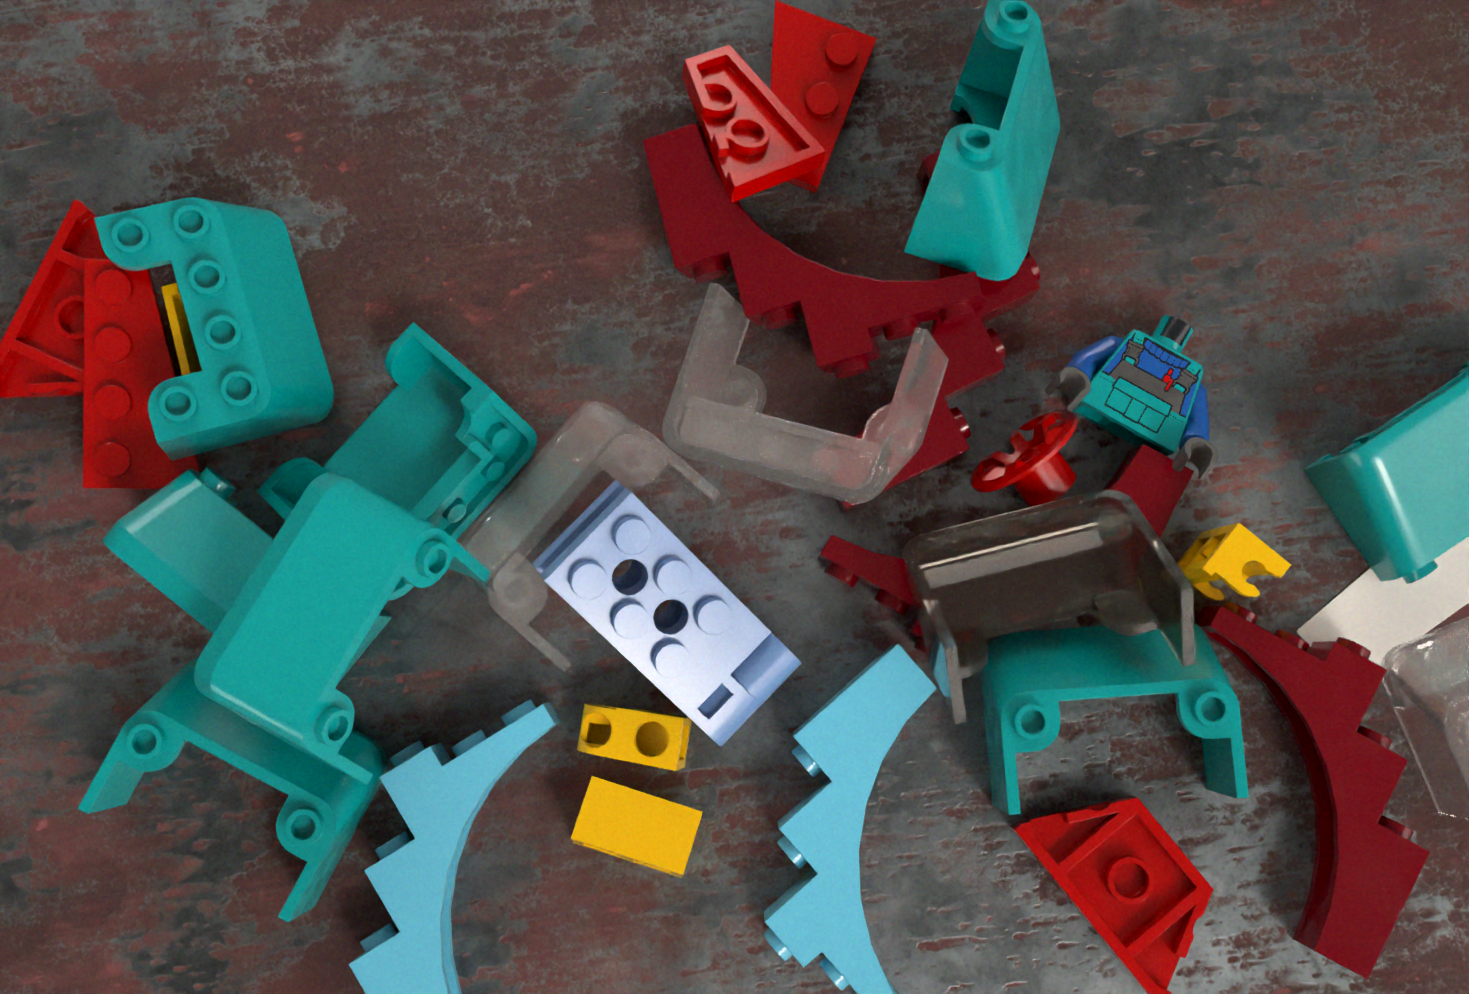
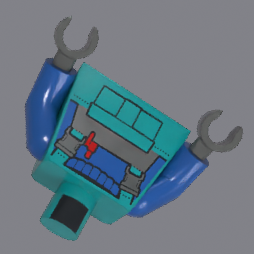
[1045,315,1218,480]

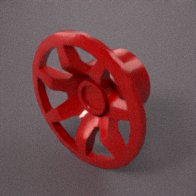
[970,409,1078,509]

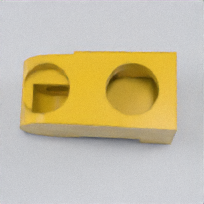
[577,703,692,771]

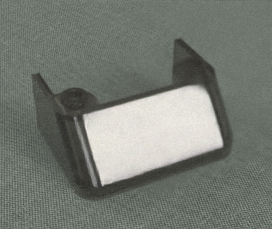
[903,490,1195,724]

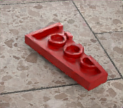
[83,258,202,489]

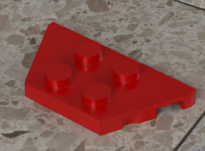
[0,199,159,398]
[1010,795,1214,994]

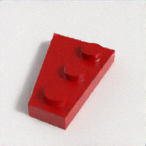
[770,0,877,193]
[682,44,826,203]

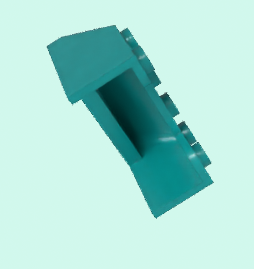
[94,197,335,460]

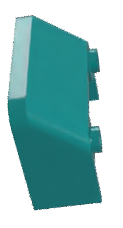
[102,467,392,685]
[194,473,491,785]
[980,620,1249,815]
[77,658,388,923]

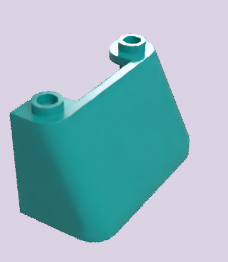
[904,0,1060,281]
[257,322,537,601]
[1303,361,1469,584]

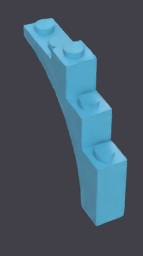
[763,644,937,994]
[349,699,561,994]

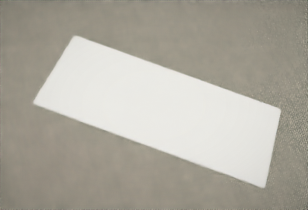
[1297,537,1469,666]

